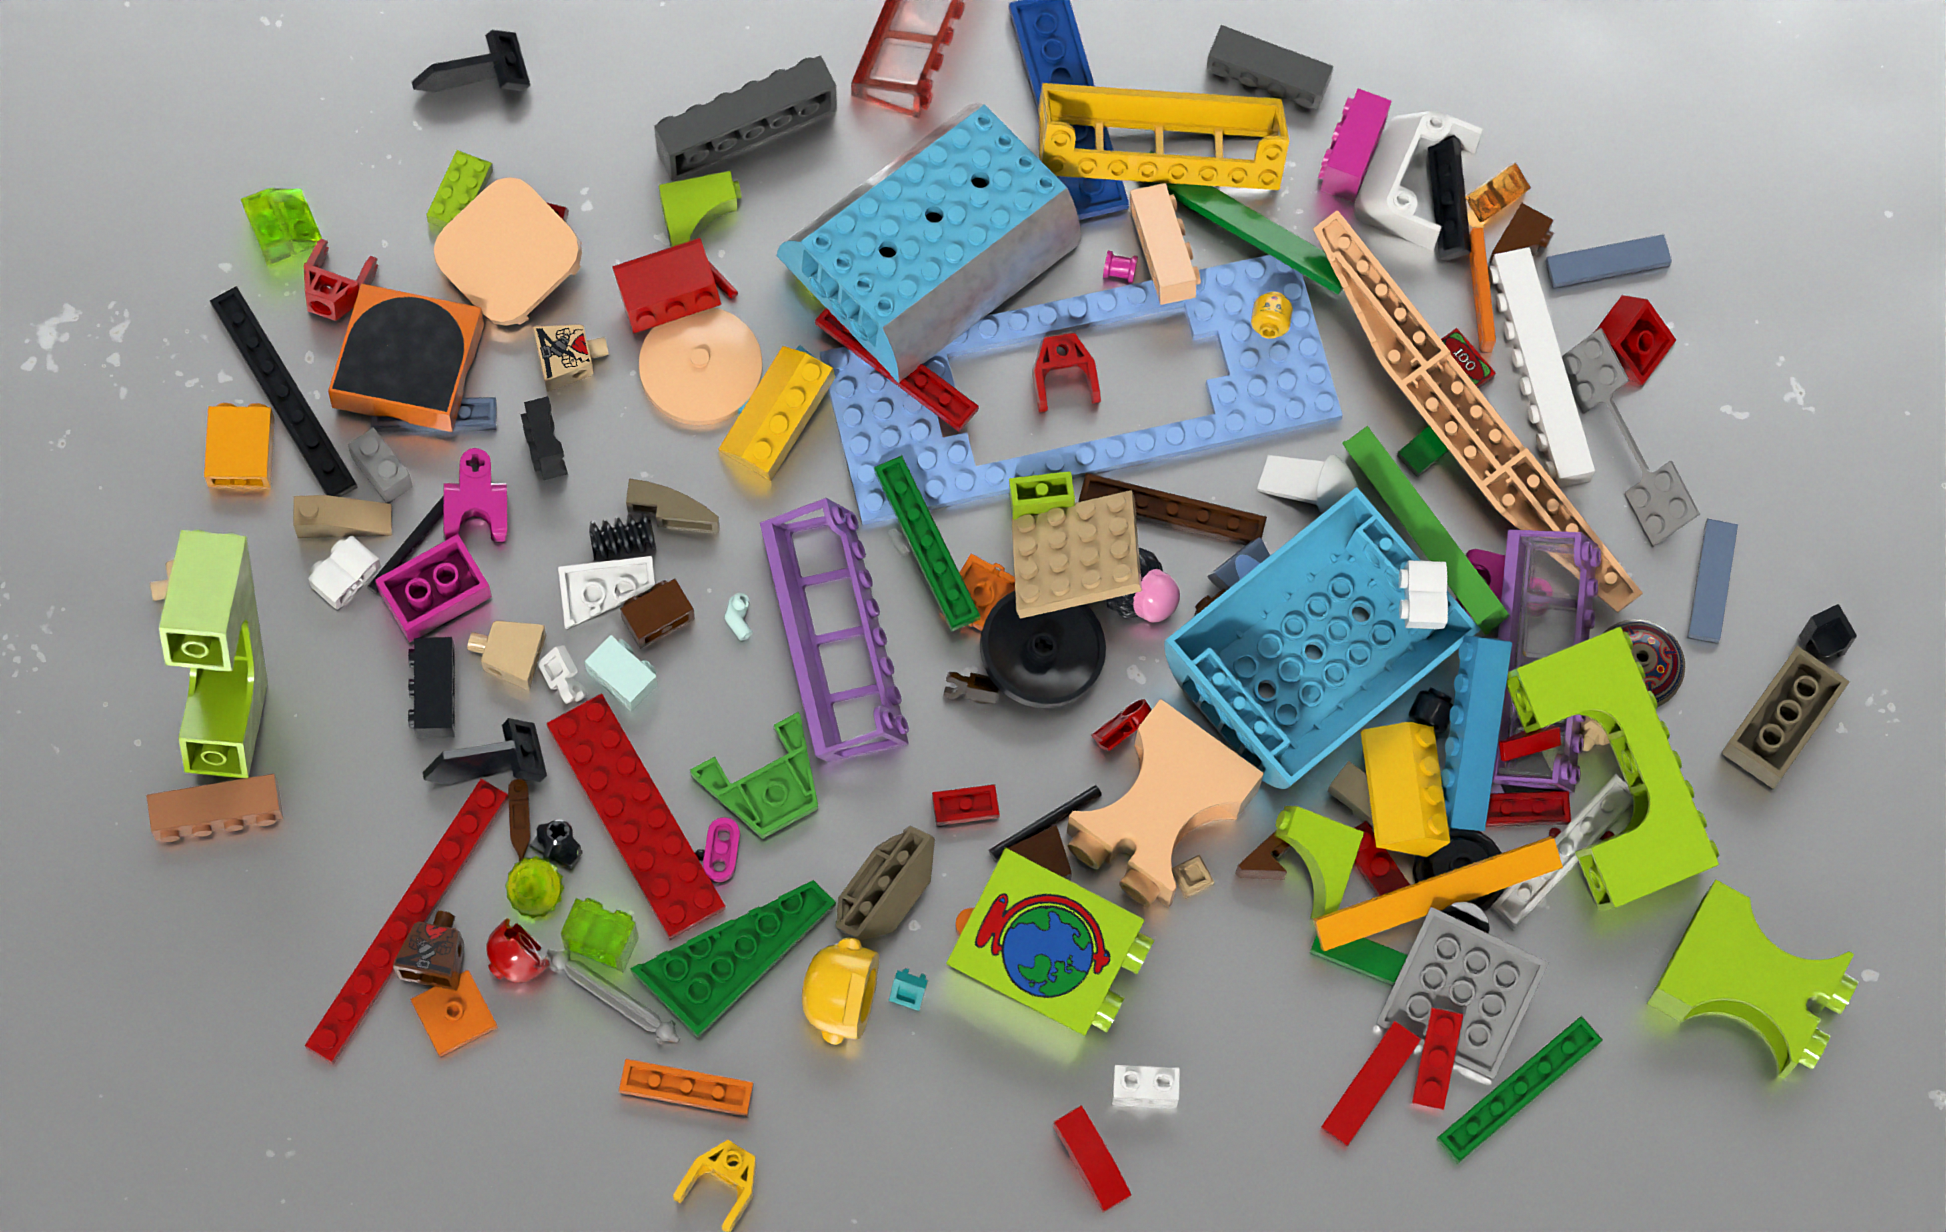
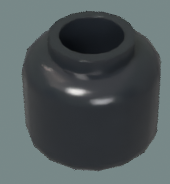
[1408,687,1453,733]

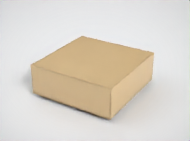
[1172,854,1214,899]

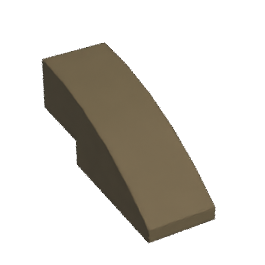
[626,478,720,533]
[1327,761,1374,830]

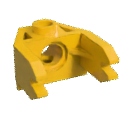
[673,1139,756,1232]

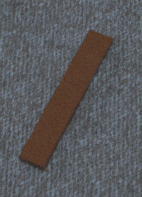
[1078,473,1267,545]

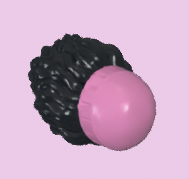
[1106,547,1180,622]

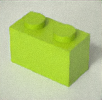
[1009,471,1075,520]

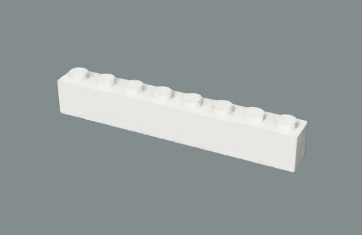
[1488,247,1595,488]

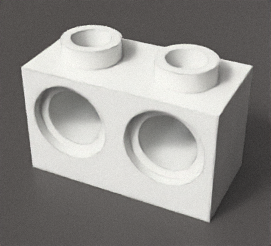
[1111,1065,1180,1108]

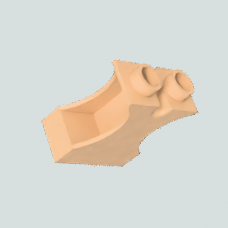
[1066,699,1264,908]

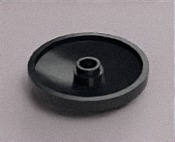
[980,591,1106,708]

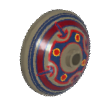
[1603,619,1685,707]

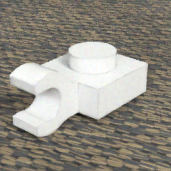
[537,645,587,704]

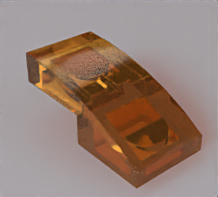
[1465,162,1531,223]

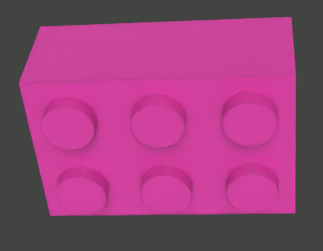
[1318,88,1392,203]
[375,534,492,643]

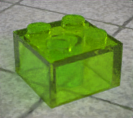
[560,898,639,973]

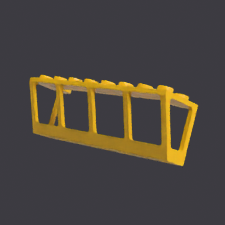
[1038,83,1289,190]

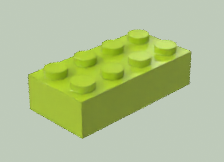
[426,150,493,228]

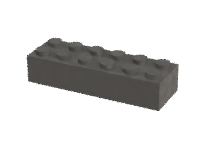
[654,55,837,181]

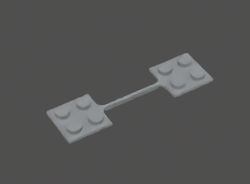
[1562,328,1700,546]

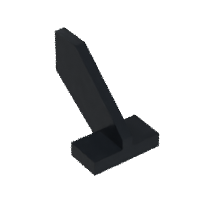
[411,30,531,92]
[422,718,547,785]

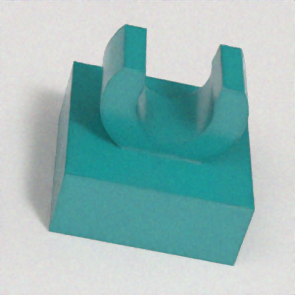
[889,968,928,1011]

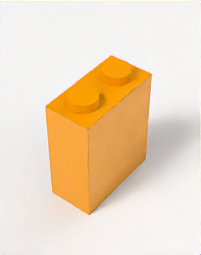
[204,403,275,488]

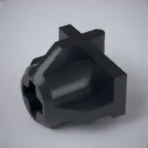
[530,820,582,870]

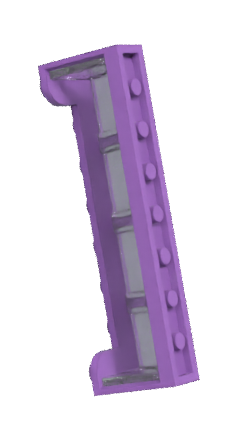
[1492,530,1601,793]

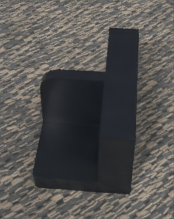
[1799,604,1857,657]

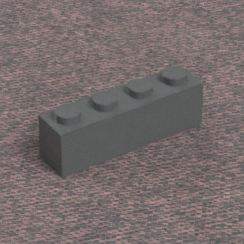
[1206,25,1334,109]

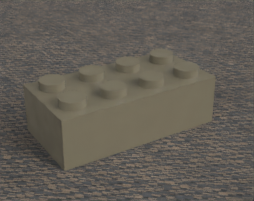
[1722,646,1850,789]

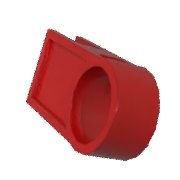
[1091,699,1152,751]

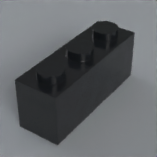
[408,637,455,738]

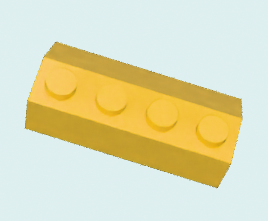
[718,346,836,481]
[1361,722,1450,857]

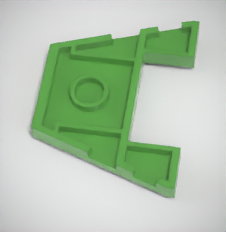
[690,712,818,839]

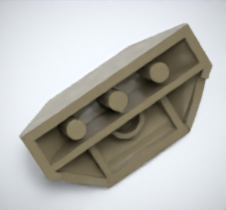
[835,826,935,941]

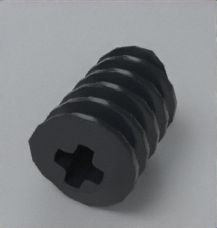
[589,512,656,561]

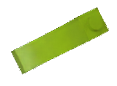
[659,171,742,247]
[1275,806,1364,919]

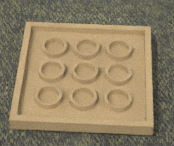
[1011,490,1142,619]

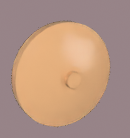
[639,307,762,425]

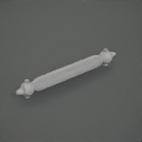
[546,948,680,1044]

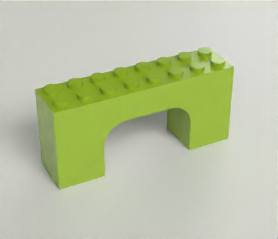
[159,530,268,778]
[1506,626,1720,911]

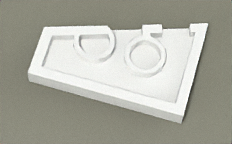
[558,556,655,630]

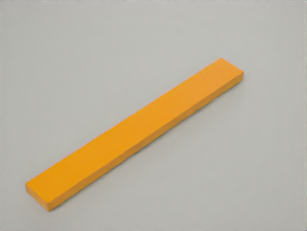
[1313,836,1563,951]

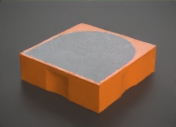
[328,283,484,432]

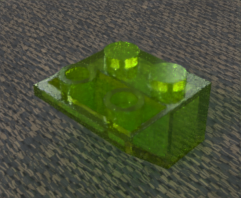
[240,188,323,265]

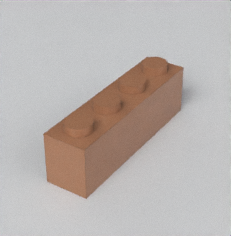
[146,774,283,842]

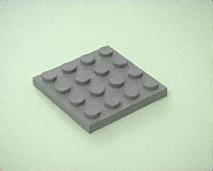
[1376,907,1549,1080]

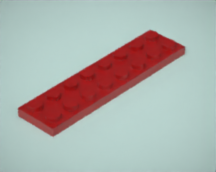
[546,693,726,940]

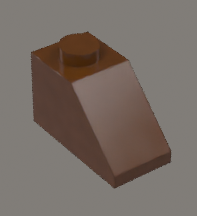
[1489,203,1554,263]

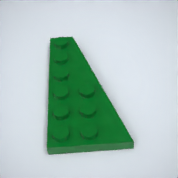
[630,880,836,1038]

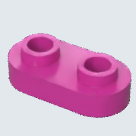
[703,817,740,882]

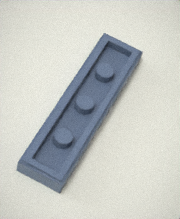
[1545,234,1672,288]
[371,397,497,432]
[1688,519,1738,643]

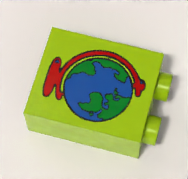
[946,848,1154,1036]

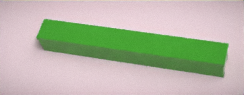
[1342,426,1510,635]

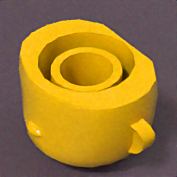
[802,938,879,1045]

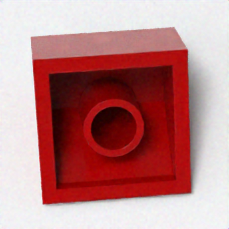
[1595,295,1676,385]

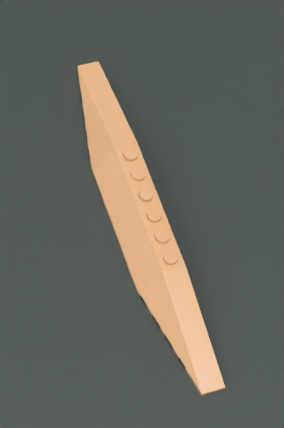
[1313,210,1643,613]

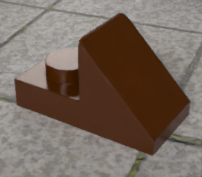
[1235,831,1291,880]

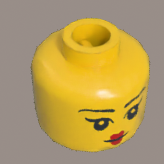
[1251,292,1293,339]

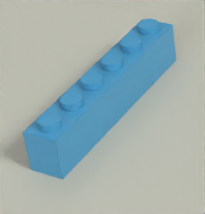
[1441,635,1512,831]

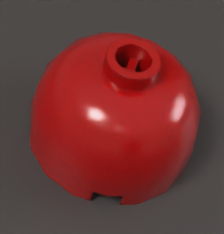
[486,918,550,983]

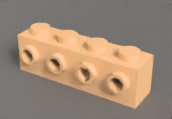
[1130,183,1201,305]

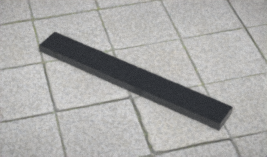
[210,286,358,497]

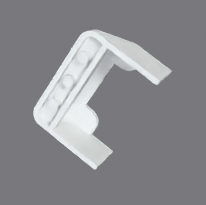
[1353,111,1483,251]

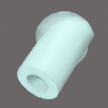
[724,593,753,641]

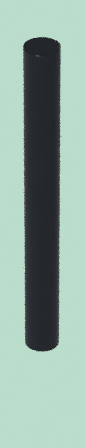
[367,496,443,594]
[988,785,1102,861]

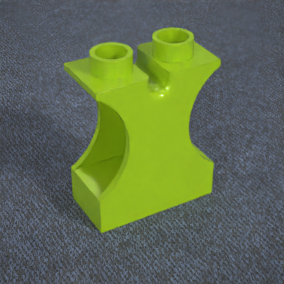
[1647,879,1859,1079]

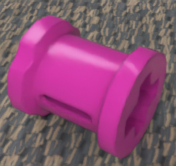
[1103,250,1138,283]

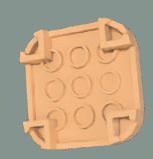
[434,177,582,326]

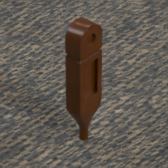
[508,779,531,866]

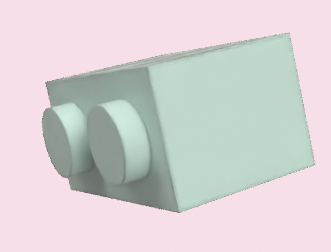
[584,635,658,712]

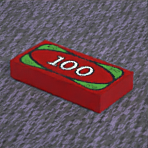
[1441,328,1496,389]

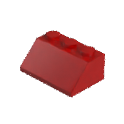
[612,238,721,333]

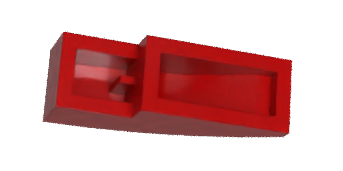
[1053,1105,1132,1212]

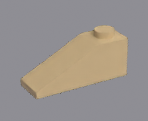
[293,495,392,538]

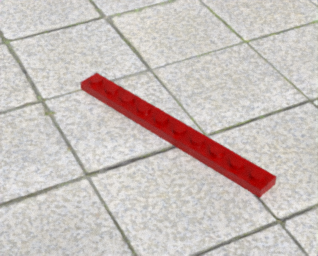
[305,778,508,1064]

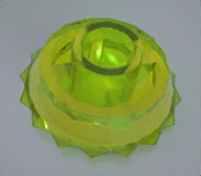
[505,855,565,918]

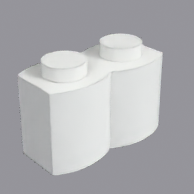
[308,535,381,610]
[1399,560,1448,629]

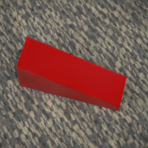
[1499,725,1562,761]

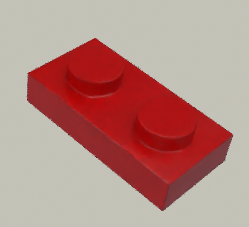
[932,784,1000,826]

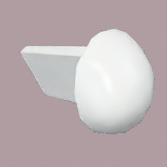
[1257,454,1357,513]

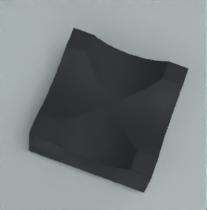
[520,396,568,480]

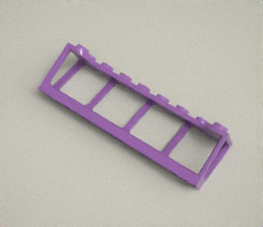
[760,498,909,762]

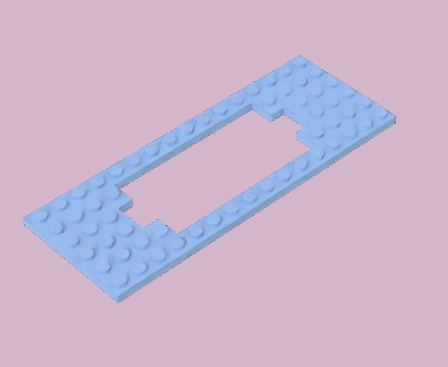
[820,255,1343,525]

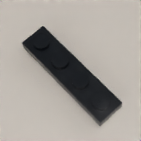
[1428,138,1472,261]

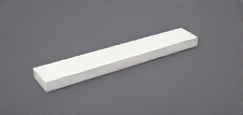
[1490,773,1633,930]

